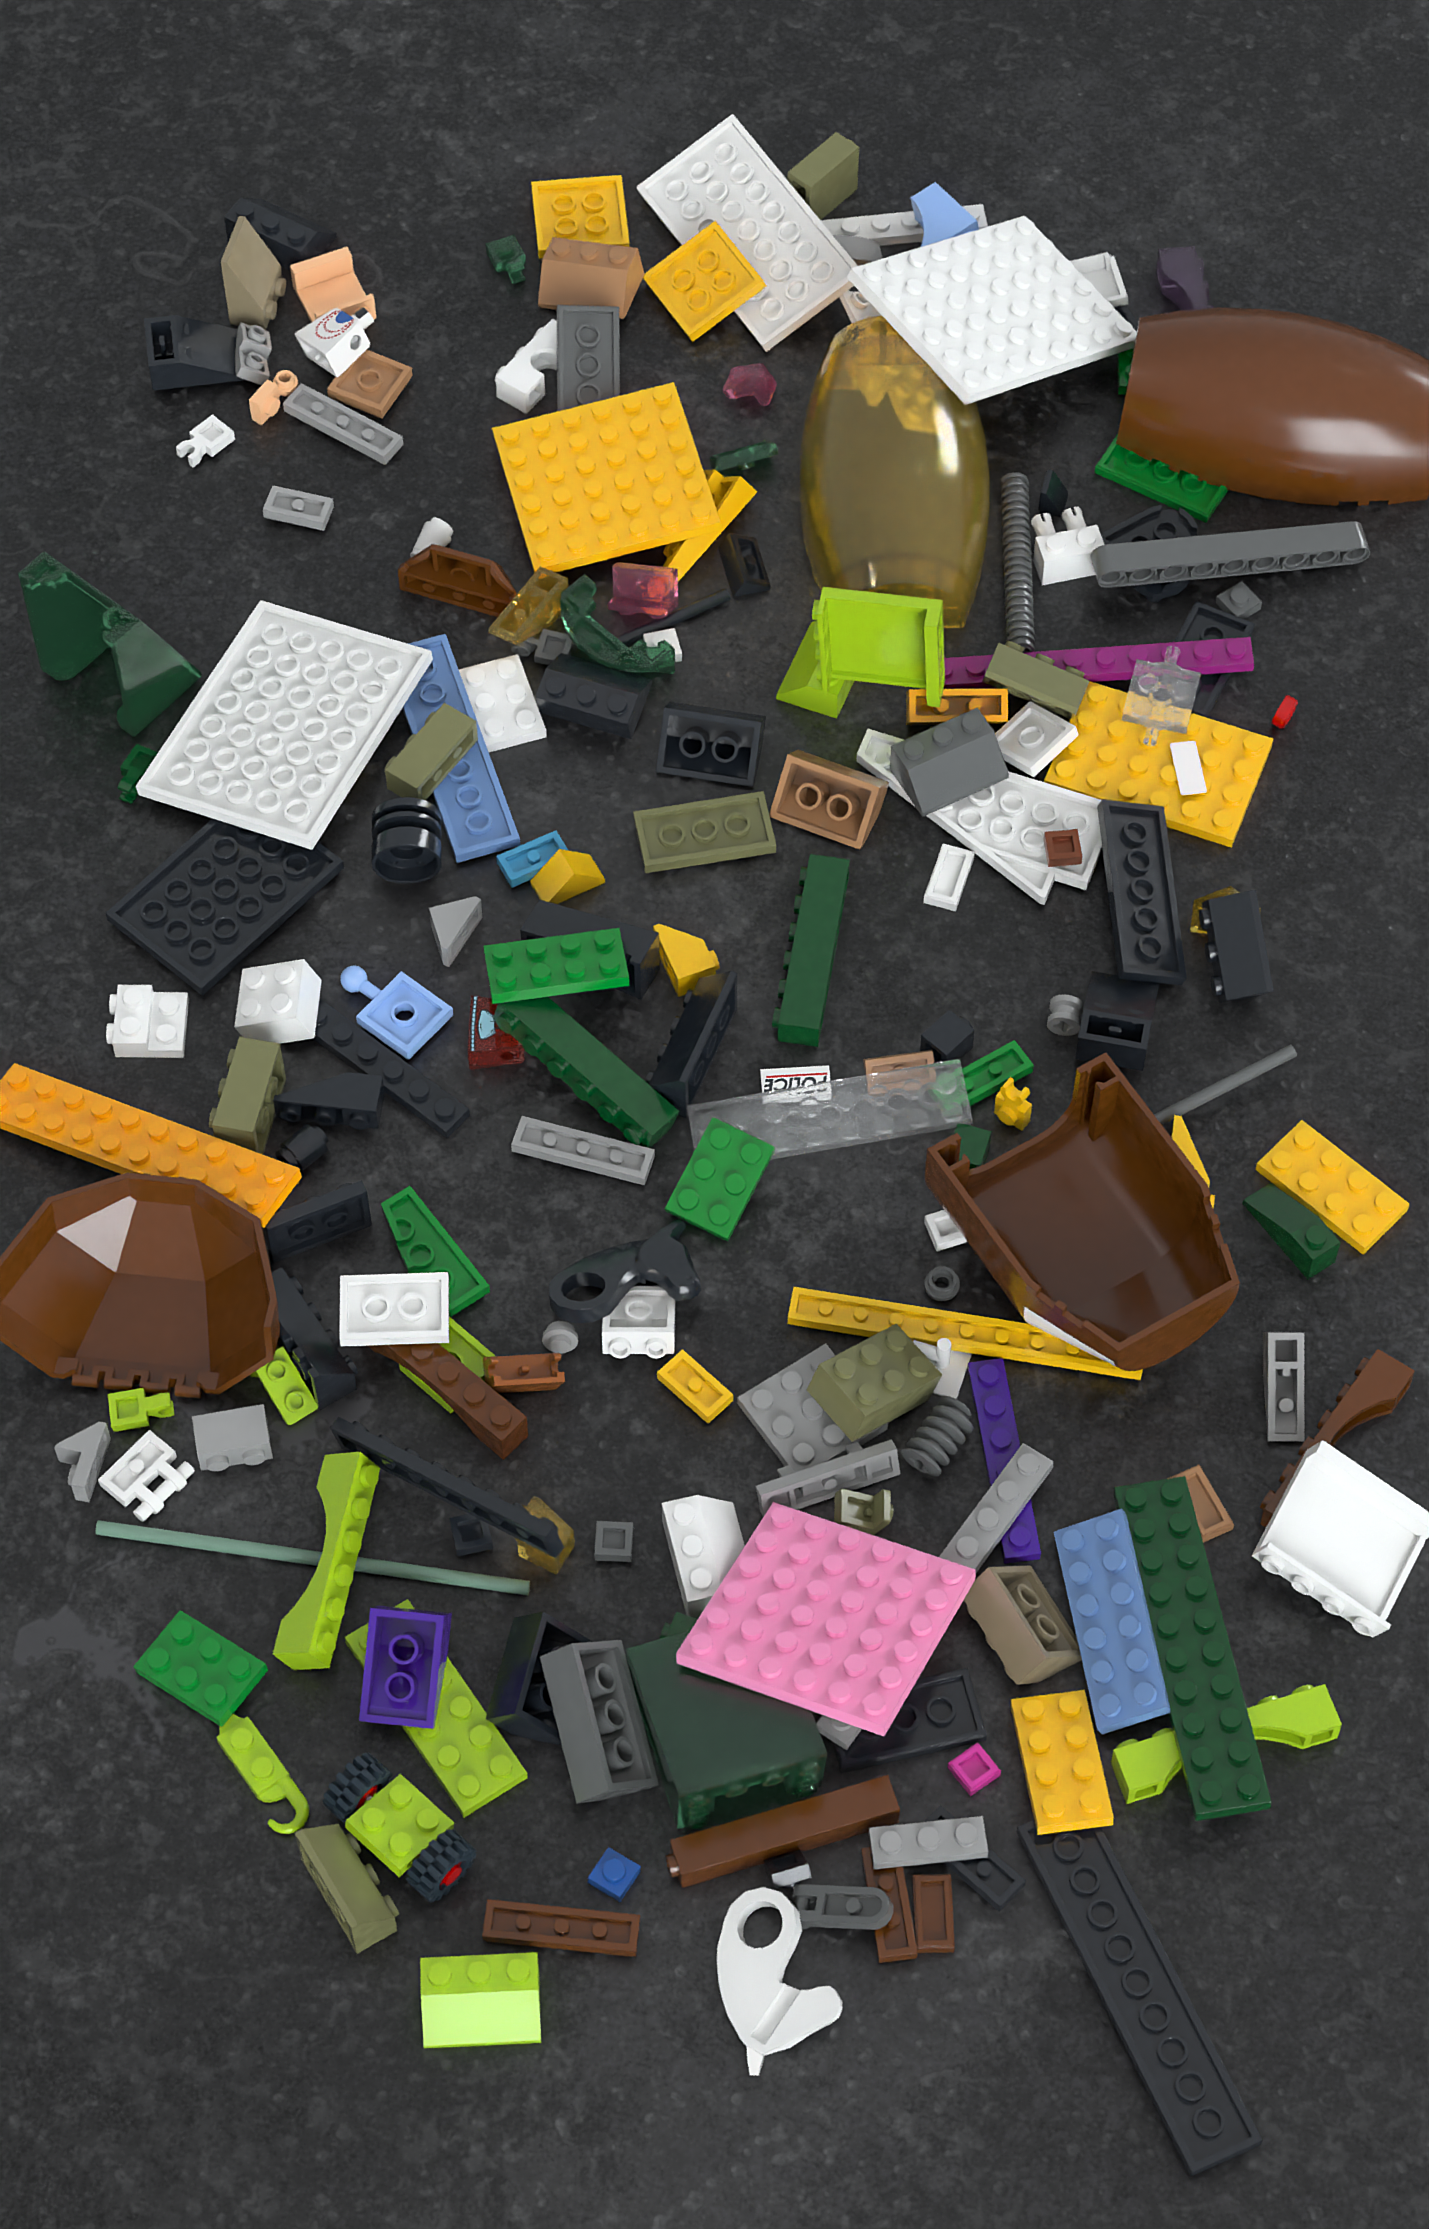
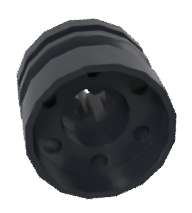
[372,797,442,884]

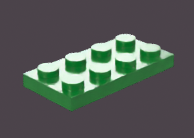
[483,928,630,1004]

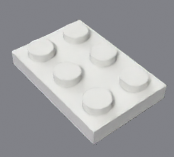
[459,654,547,752]
[340,1272,449,1346]

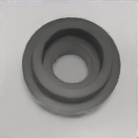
[924,1266,960,1301]

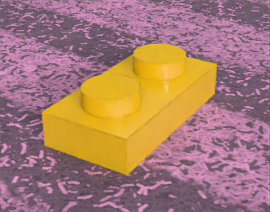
[657,1349,733,1423]

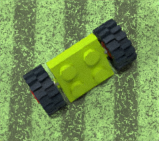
[323,1753,477,1902]

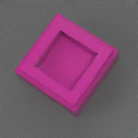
[947,1742,1001,1797]

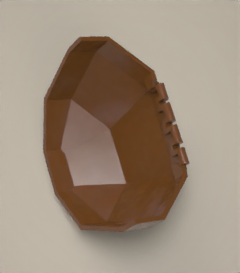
[0,1173,280,1399]

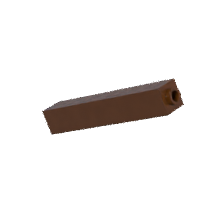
[665,1775,900,1888]

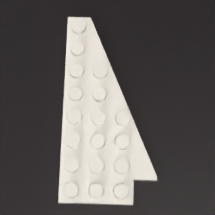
[857,729,1102,905]

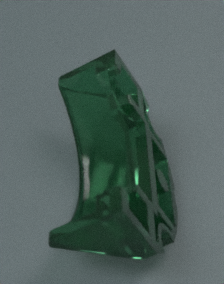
[560,574,675,674]

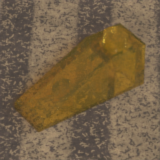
[489,566,569,645]

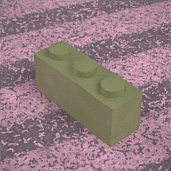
[385,703,478,800]

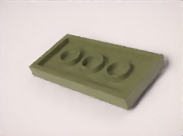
[633,791,776,873]

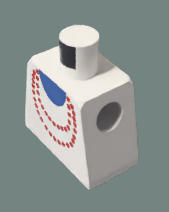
[295,307,374,377]

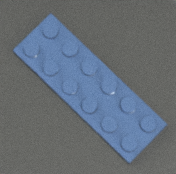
[1054,1508,1170,1735]

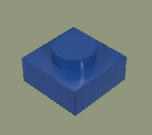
[588,1847,641,1902]

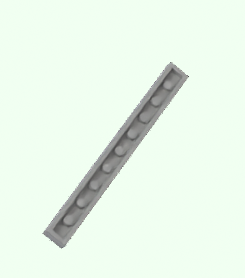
[815,1443,1054,1750]

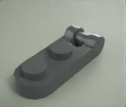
[792,1884,894,1930]

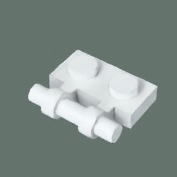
[98,1430,195,1522]

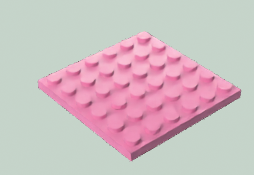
[676,1502,976,1736]

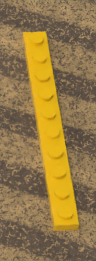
[787,1287,1143,1380]

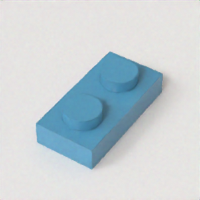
[496,830,569,888]

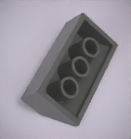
[540,1640,659,1803]

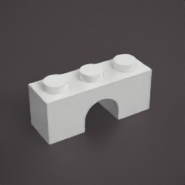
[495,319,557,414]

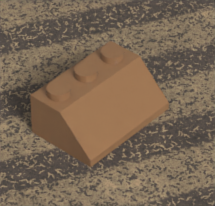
[538,237,644,319]
[769,750,889,850]

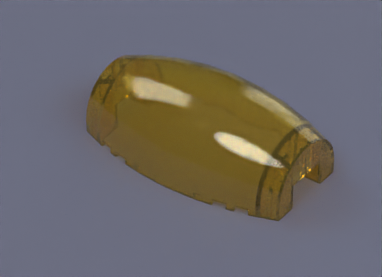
[799,316,990,628]

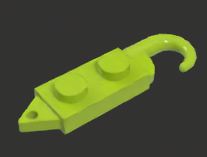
[216,1714,309,1834]

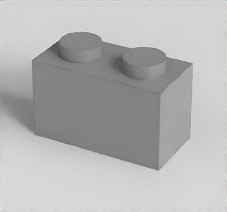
[192,1404,273,1471]

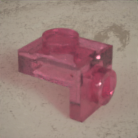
[722,363,777,406]

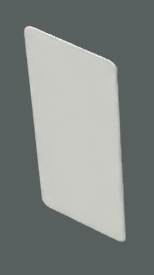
[1170,741,1207,795]

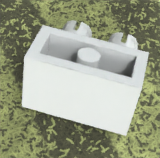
[1031,507,1105,585]

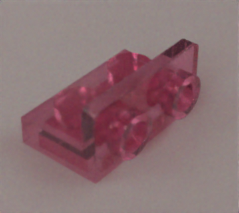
[608,562,678,618]

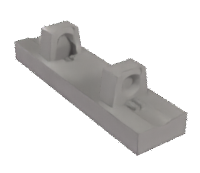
[756,1439,900,1517]

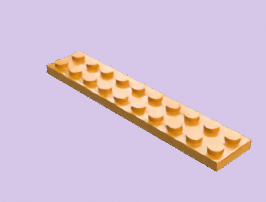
[0,1063,302,1228]

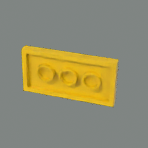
[1256,1120,1410,1255]
[1011,1690,1114,1835]

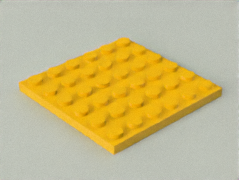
[492,382,722,577]

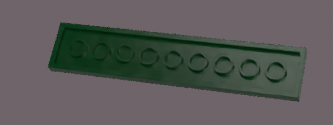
[1113,1476,1272,1821]

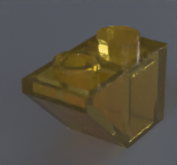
[515,1496,575,1575]

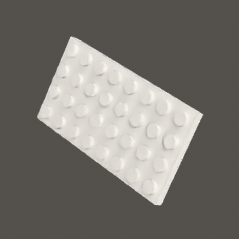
[636,114,858,352]

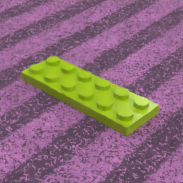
[345,1599,528,1818]

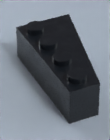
[520,900,660,1000]

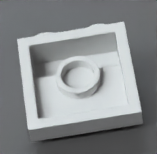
[106,985,189,1058]
[602,1286,675,1358]

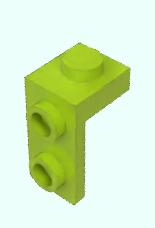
[250,1346,318,1425]

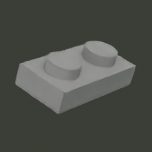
[263,486,334,531]

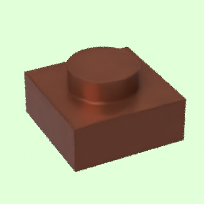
[1044,829,1082,867]

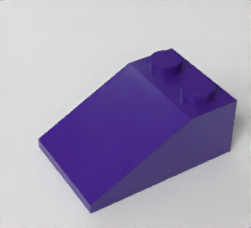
[359,1606,452,1729]

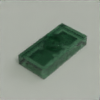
[709,440,778,471]

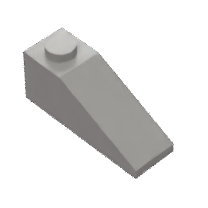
[1263,1332,1304,1441]

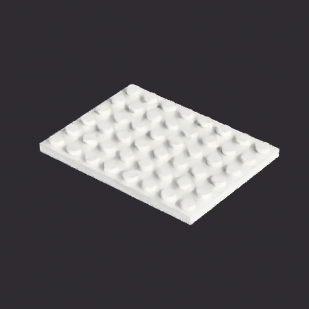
[847,216,1136,405]
[136,600,433,850]

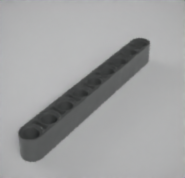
[1091,521,1370,588]

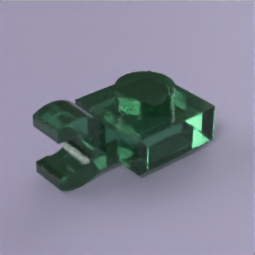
[486,235,526,284]

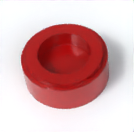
[1272,695,1298,729]

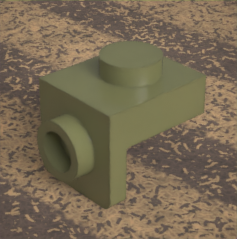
[834,1488,894,1535]

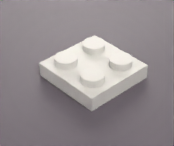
[995,701,1079,777]

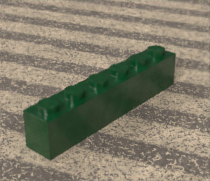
[772,854,850,1047]
[493,997,679,1148]

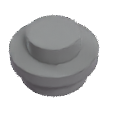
[542,1321,578,1354]

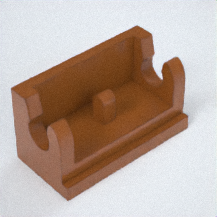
[483,1353,565,1393]

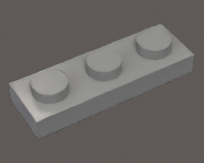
[869,1816,988,1869]

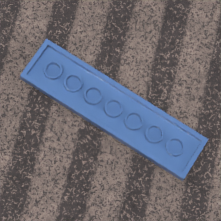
[402,634,520,863]

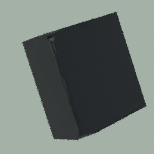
[1039,469,1068,517]

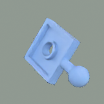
[340,965,453,1060]

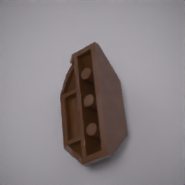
[398,544,522,623]

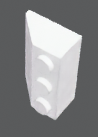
[662,1495,745,1618]

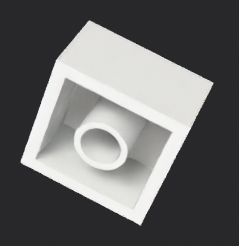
[234,959,322,1044]

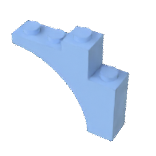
[911,182,979,247]

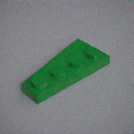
[381,1186,490,1317]

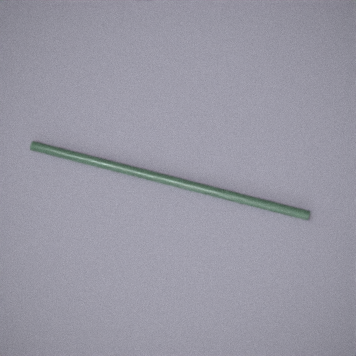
[95,1520,530,1596]

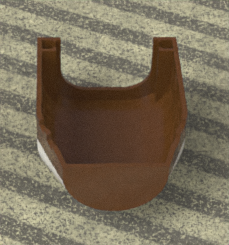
[925,1053,1240,1371]

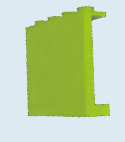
[812,587,945,707]

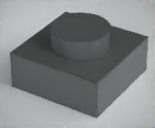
[1216,581,1262,619]
[594,1521,633,1562]

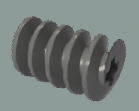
[900,1396,974,1477]

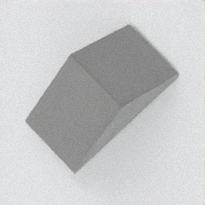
[429,896,483,967]

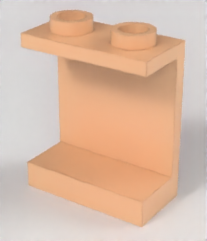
[290,247,376,323]

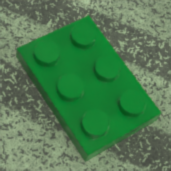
[665,1117,775,1242]
[133,1610,268,1727]

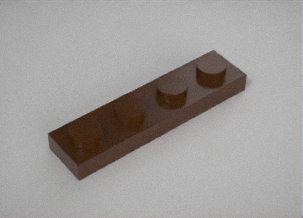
[482,1899,640,1957]

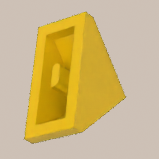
[531,849,605,904]

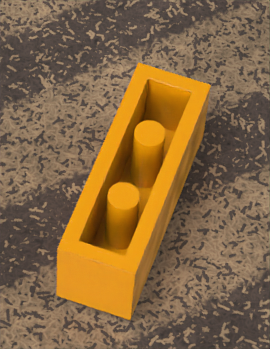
[906,688,1008,725]

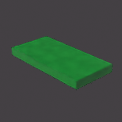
[1094,434,1228,523]

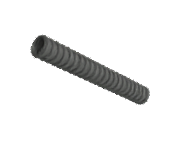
[1000,472,1035,653]

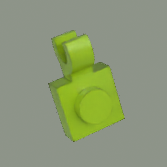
[108,1388,175,1432]

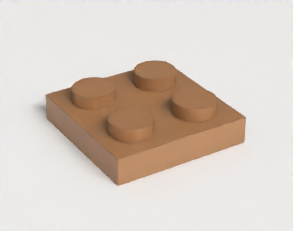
[327,349,413,419]

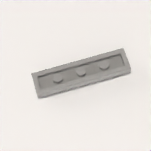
[283,383,403,465]
[511,1116,655,1185]

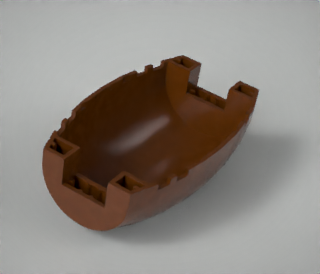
[1116,308,1429,506]

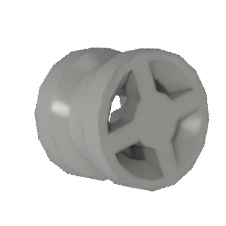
[1047,995,1084,1036]

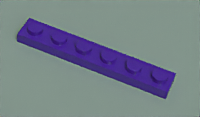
[967,1358,1041,1564]

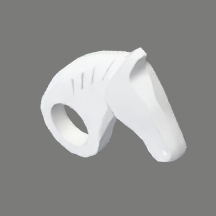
[717,1887,842,2075]

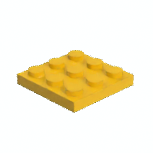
[531,175,630,258]
[643,221,766,342]

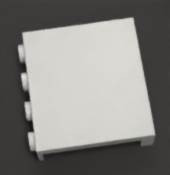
[1252,1440,1429,1637]

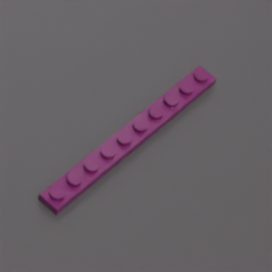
[944,637,1254,689]

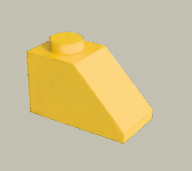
[653,924,720,997]

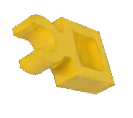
[994,1077,1032,1131]

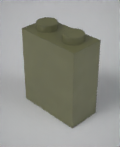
[788,132,859,220]

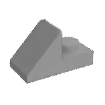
[54,1422,111,1503]

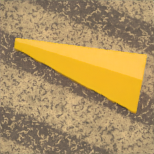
[644,469,757,604]

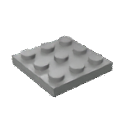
[737,1343,888,1472]

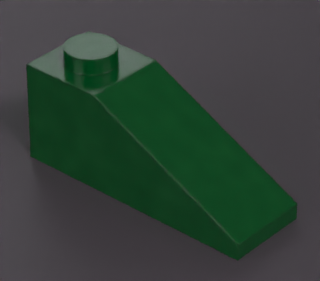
[1242,1183,1341,1280]

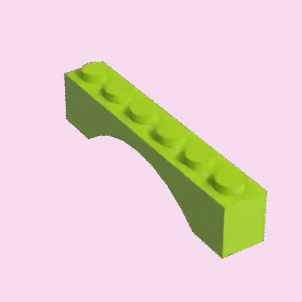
[273,1452,380,1670]
[1111,1684,1342,1804]

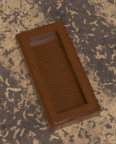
[912,1874,955,1953]

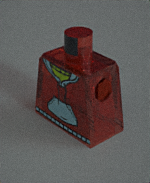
[468,996,525,1069]

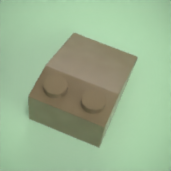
[221,216,286,330]

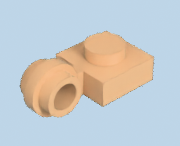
[249,370,298,425]

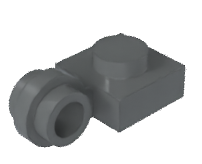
[510,628,574,665]

